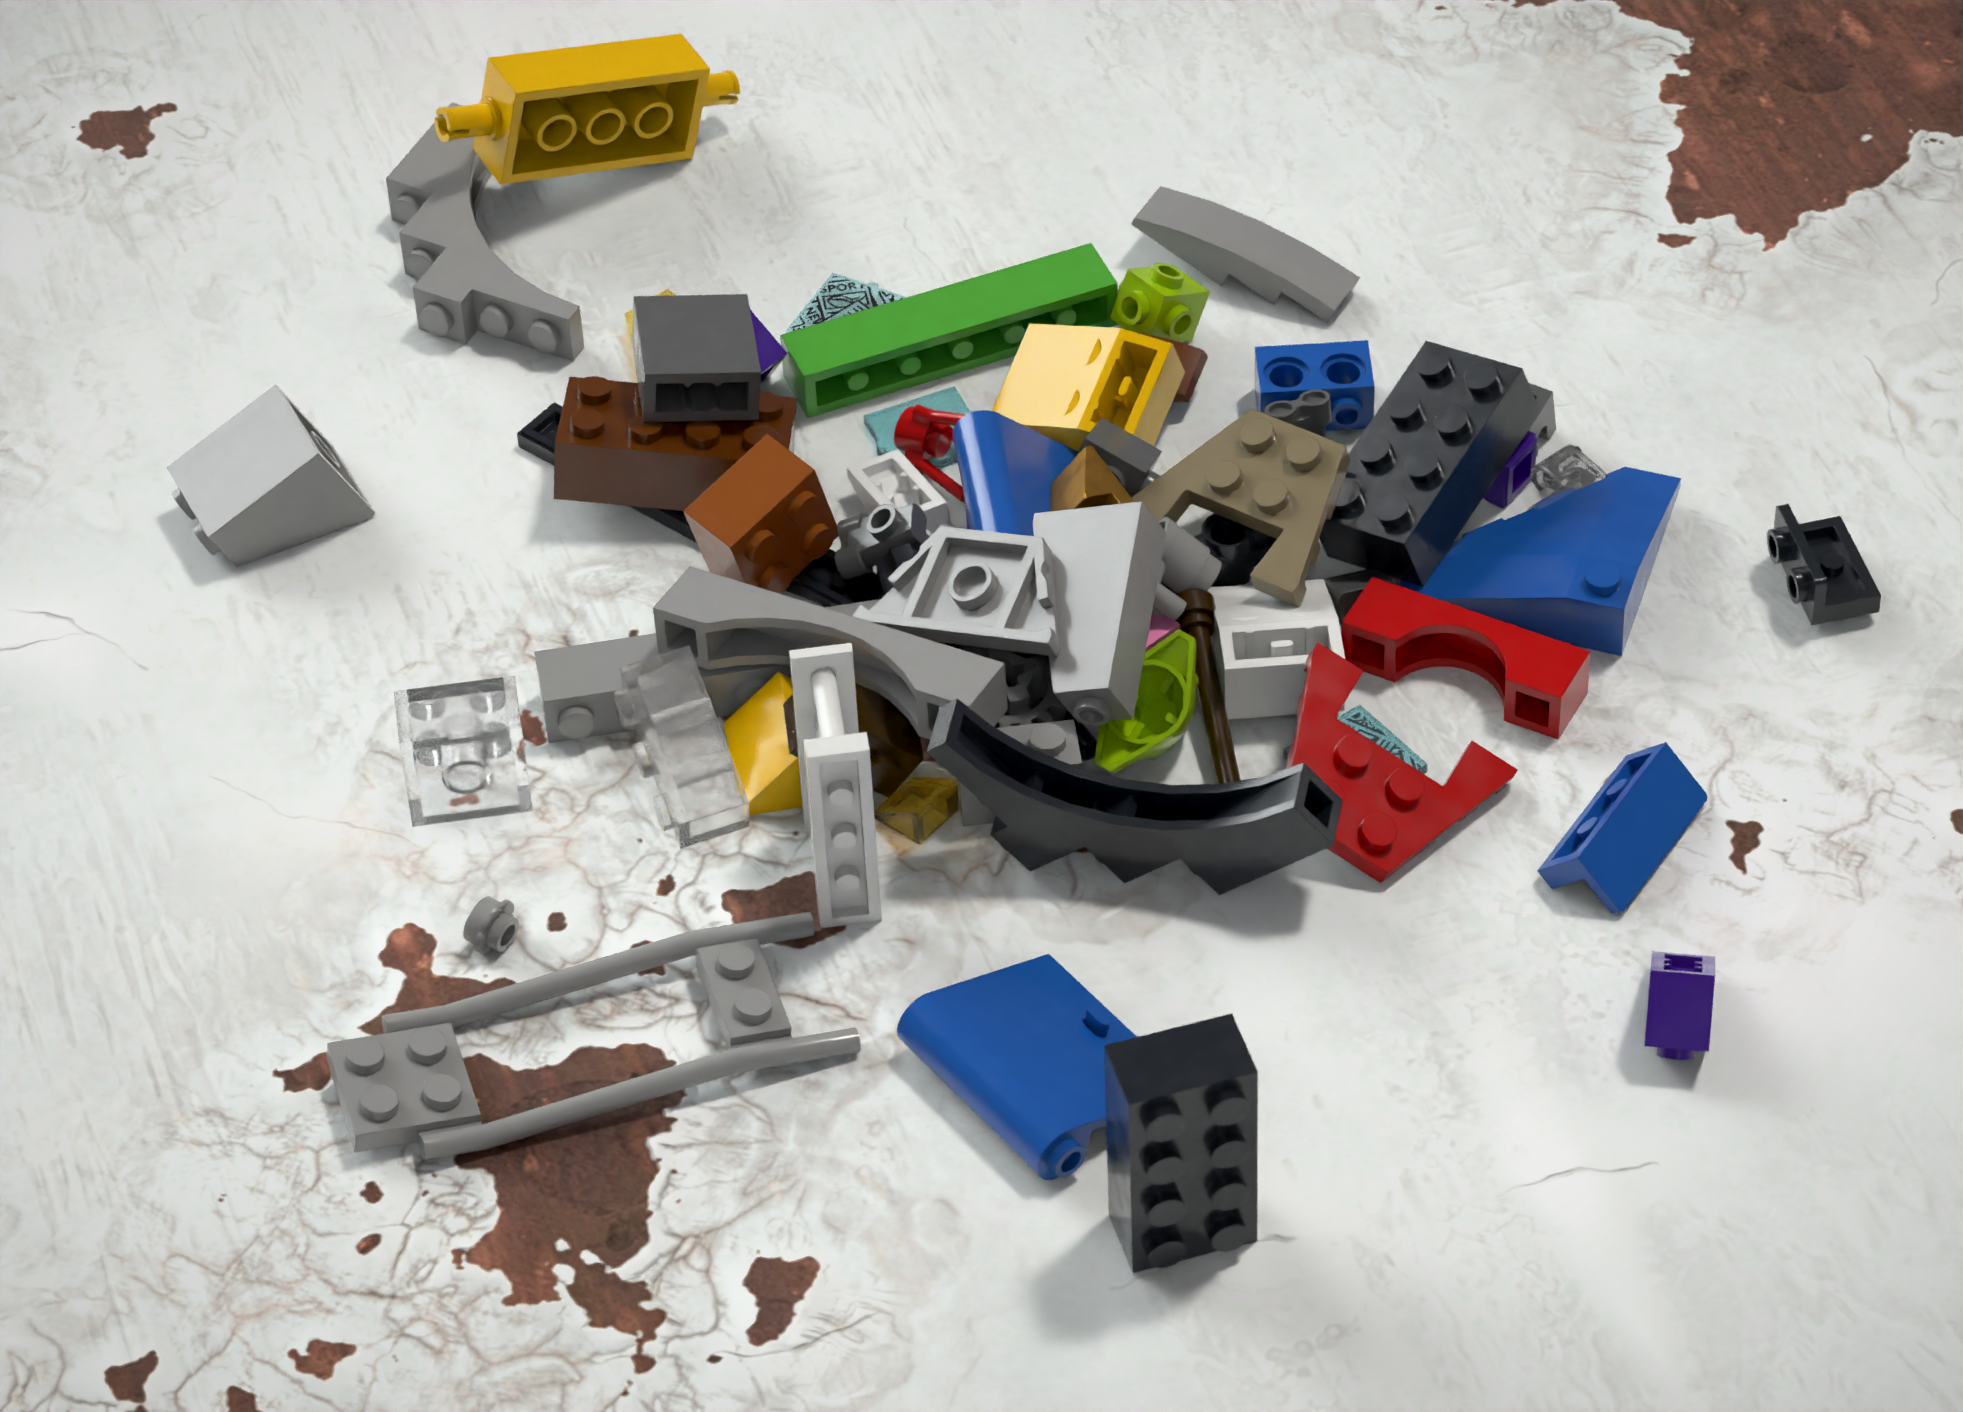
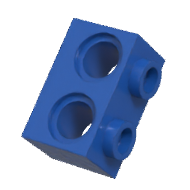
[1255,340,1375,431]

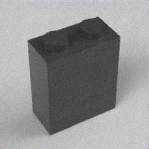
[632,294,761,422]

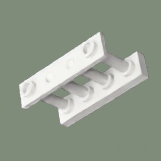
[789,643,882,928]

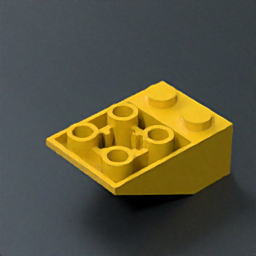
[992,323,1185,451]

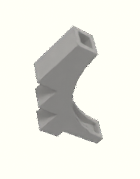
[386,102,584,361]

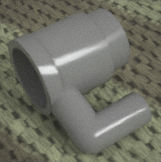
[1153,517,1221,621]

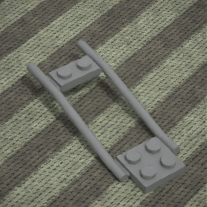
[327,912,861,1160]

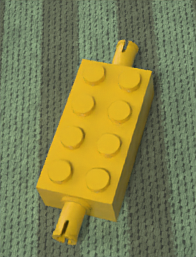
[434,34,740,185]

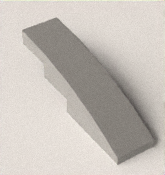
[1131,186,1360,323]

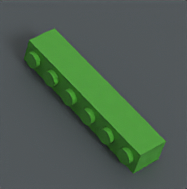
[780,243,1118,418]

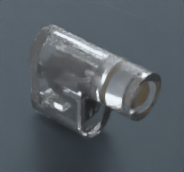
[1527,444,1607,511]

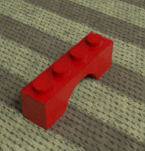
[1341,577,1591,740]

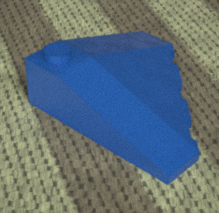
[1398,467,1681,656]

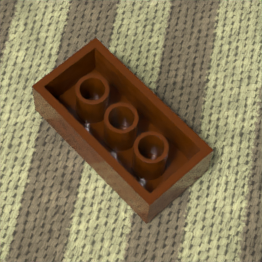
[554,376,797,511]

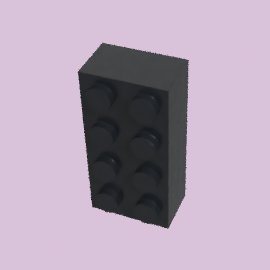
[1319,341,1540,587]
[1104,1013,1258,1273]

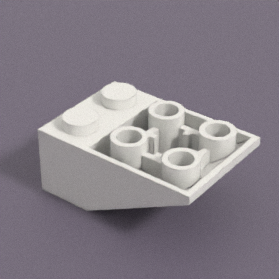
[1207,579,1345,720]

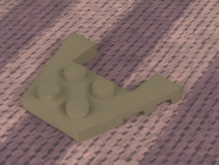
[1131,409,1351,607]

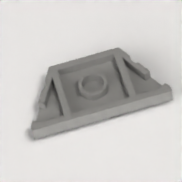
[852,526,1060,657]

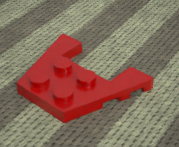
[1286,642,1518,883]

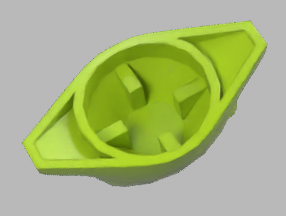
[1094,629,1199,773]

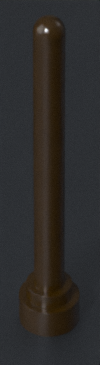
[1176,589,1241,784]

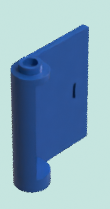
[952,410,1078,536]
[897,954,1137,1180]

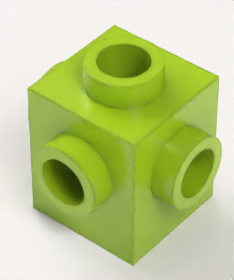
[1110,263,1210,342]

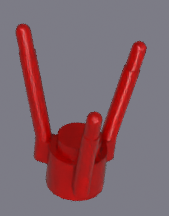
[893,404,967,504]

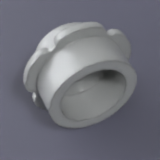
[463,896,519,956]

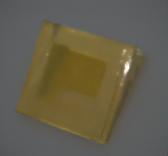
[874,777,959,845]

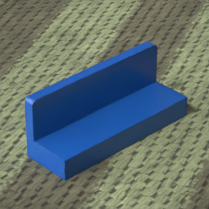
[1537,742,1707,914]

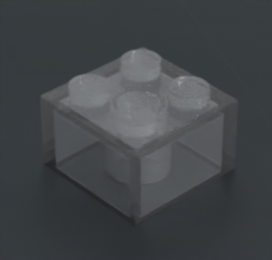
[394,676,533,827]

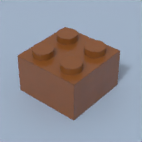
[683,434,838,594]

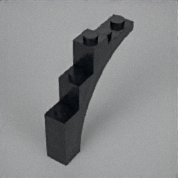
[927,698,1343,895]

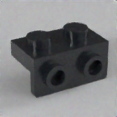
[1767,504,1881,625]

